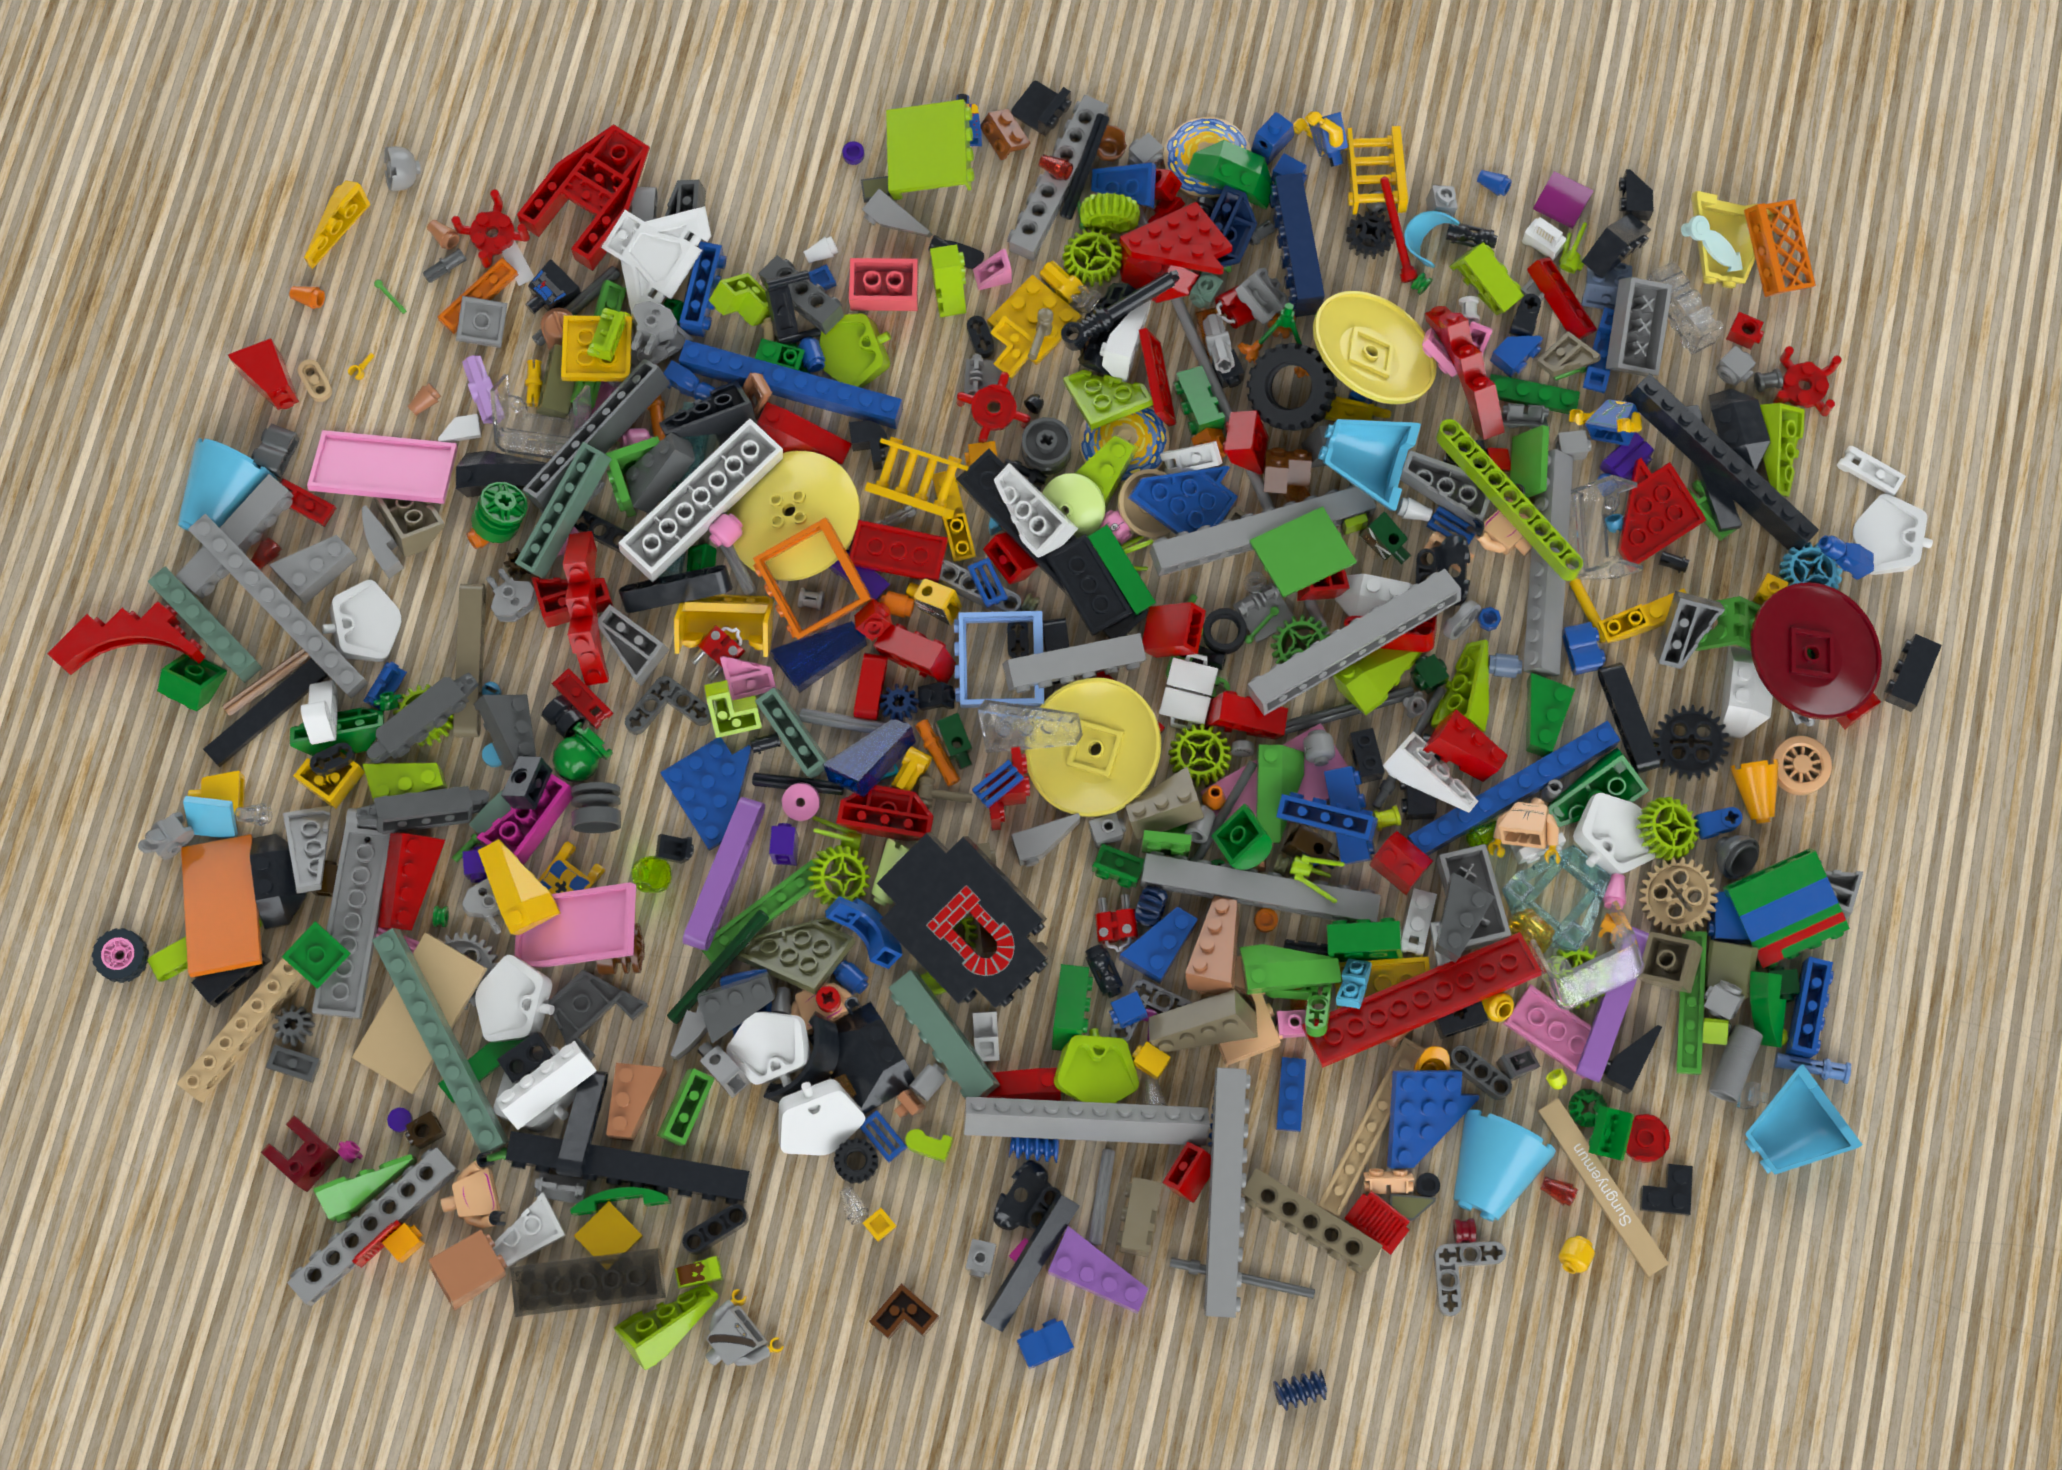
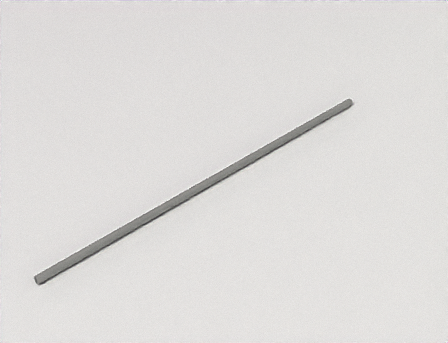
[1138,204,1330,635]

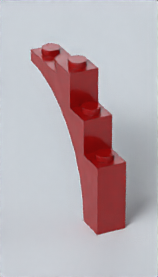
[1424,306,1505,440]
[562,531,609,686]
[47,601,205,675]

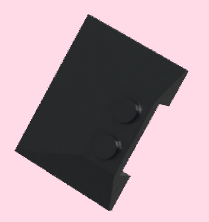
[808,1001,915,1115]

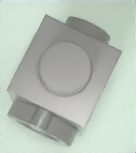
[1128,132,1164,168]
[1426,185,1458,217]
[1716,345,1756,386]
[1704,980,1745,1020]

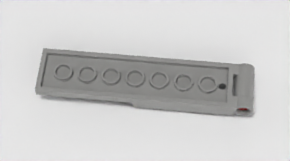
[312,808,390,1019]

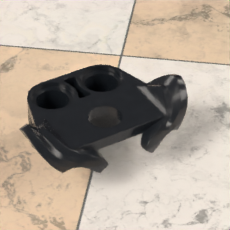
[1416,534,1471,606]
[993,1160,1061,1230]

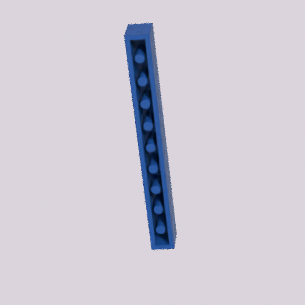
[679,340,903,429]
[1407,720,1620,856]

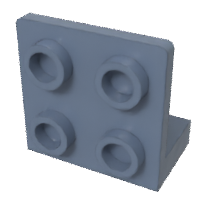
[1581,263,1632,310]

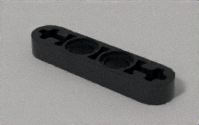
[574,510,629,554]

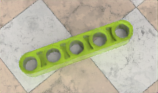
[147,917,263,982]

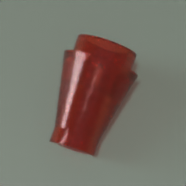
[1038,154,1073,181]
[251,537,282,570]
[1540,1176,1579,1207]

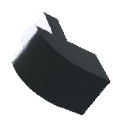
[849,420,889,470]

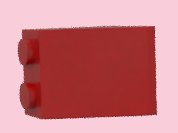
[228,338,299,410]

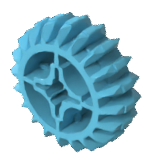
[1779,542,1843,589]

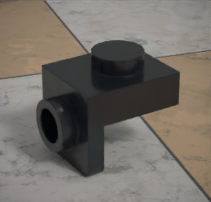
[918,682,956,711]
[655,834,694,864]

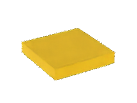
[574,1201,643,1271]

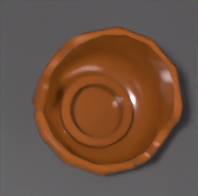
[1096,125,1127,162]

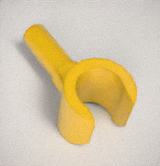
[348,353,374,380]

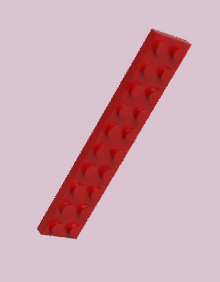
[1301,932,1542,1068]

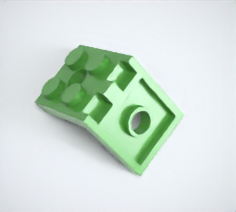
[605,436,660,518]
[1695,596,1761,651]
[1141,823,1192,857]

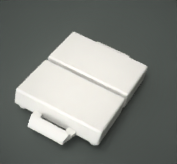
[1159,654,1218,730]

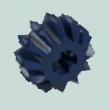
[879,683,919,724]
[1135,885,1168,927]

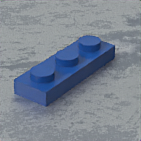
[1276,1057,1306,1132]

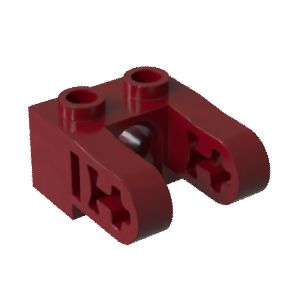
[261,1115,340,1192]

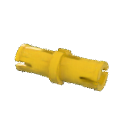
[525,359,543,407]

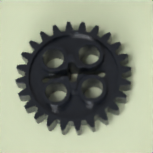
[1652,705,1730,781]

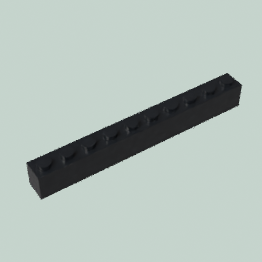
[1625,374,1819,551]
[505,1131,752,1205]

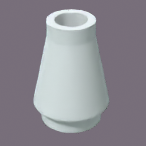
[804,236,839,264]
[1397,497,1433,522]

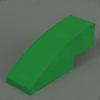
[1750,971,1786,1048]

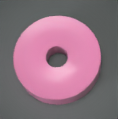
[782,783,820,821]

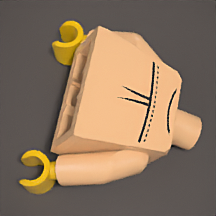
[1487,798,1561,864]

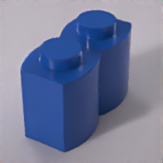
[1562,622,1606,676]
[1017,1318,1074,1369]

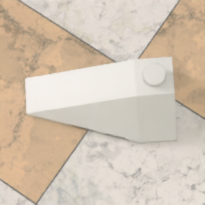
[1100,299,1152,383]

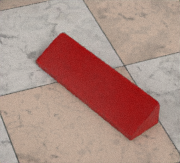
[1527,257,1597,340]

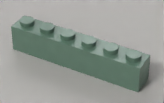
[515,442,612,579]
[148,566,262,683]
[889,970,1000,1099]

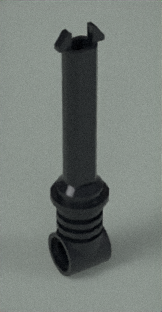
[1061,270,1180,351]

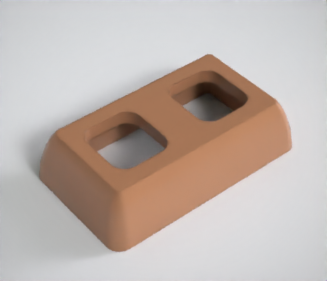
[742,373,772,419]

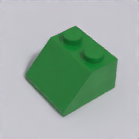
[157,654,227,712]

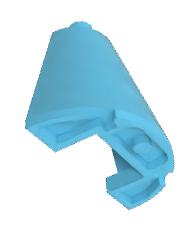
[1318,419,1421,511]
[178,438,278,531]
[1745,1064,1863,1175]
[1453,1109,1556,1222]

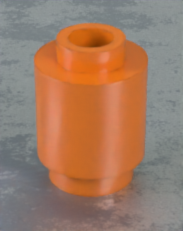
[880,591,915,618]

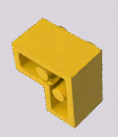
[293,752,365,809]

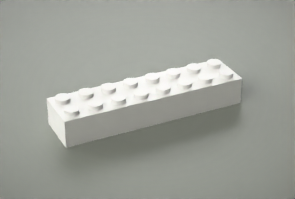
[618,419,783,582]

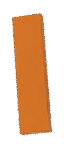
[437,258,519,334]

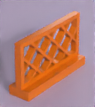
[1744,199,1816,297]

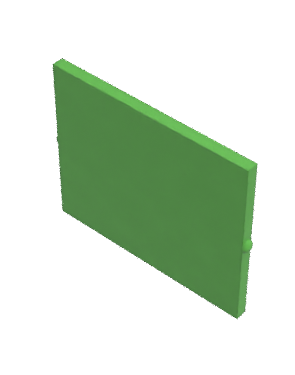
[1249,506,1357,598]

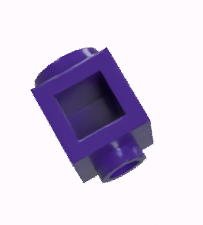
[462,846,488,883]

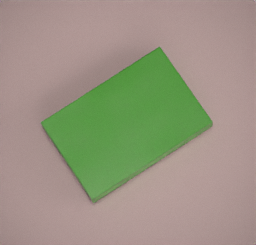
[1509,425,1549,500]

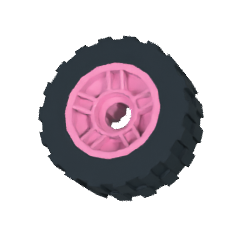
[92,928,149,983]

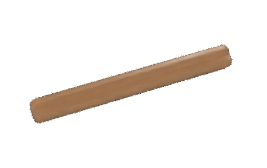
[222,648,311,716]

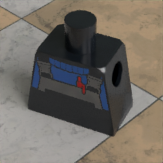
[525,259,581,314]

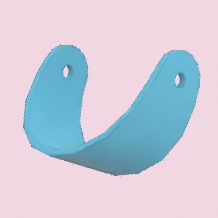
[1404,211,1460,268]

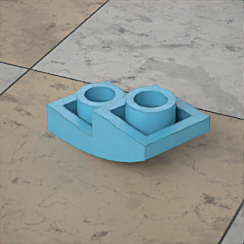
[1336,958,1372,1009]

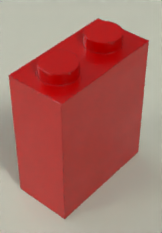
[1142,602,1206,658]

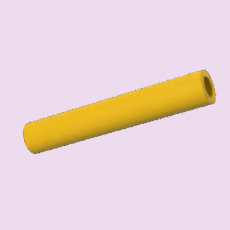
[1569,578,1606,643]

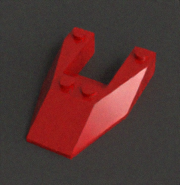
[517,124,650,271]

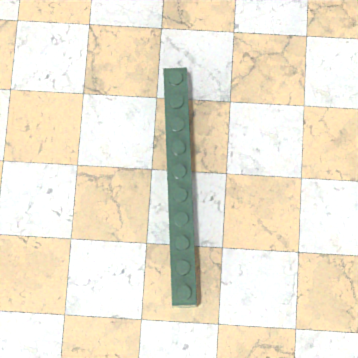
[372,928,509,1153]

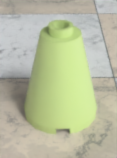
[871,838,910,906]

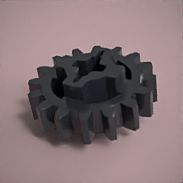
[1346,211,1394,259]

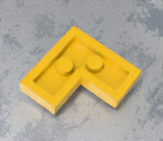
[990,315,1034,379]

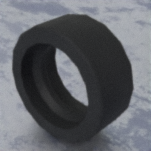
[1203,608,1247,654]

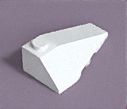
[994,463,1078,558]
[1383,731,1478,812]

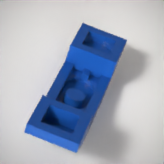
[1582,307,1614,394]

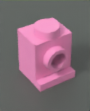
[1275,1010,1306,1038]

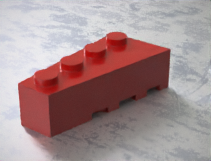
[378,833,445,931]

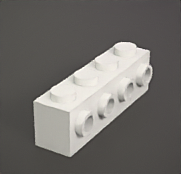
[496,1041,597,1130]

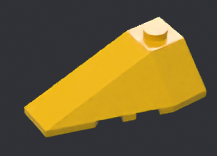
[304,180,371,269]

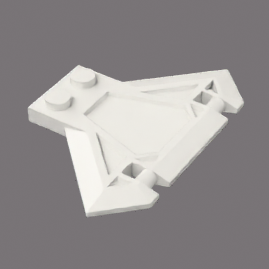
[601,206,711,315]

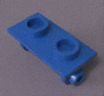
[363,662,407,712]

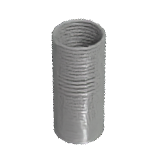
[1708,1025,1763,1103]

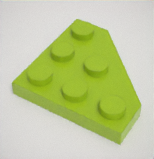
[1063,370,1153,430]

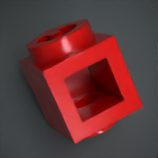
[854,598,892,641]

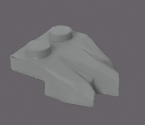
[1235,268,1288,325]

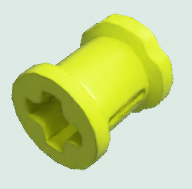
[1373,805,1401,831]

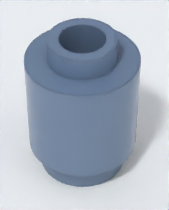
[1489,653,1522,678]

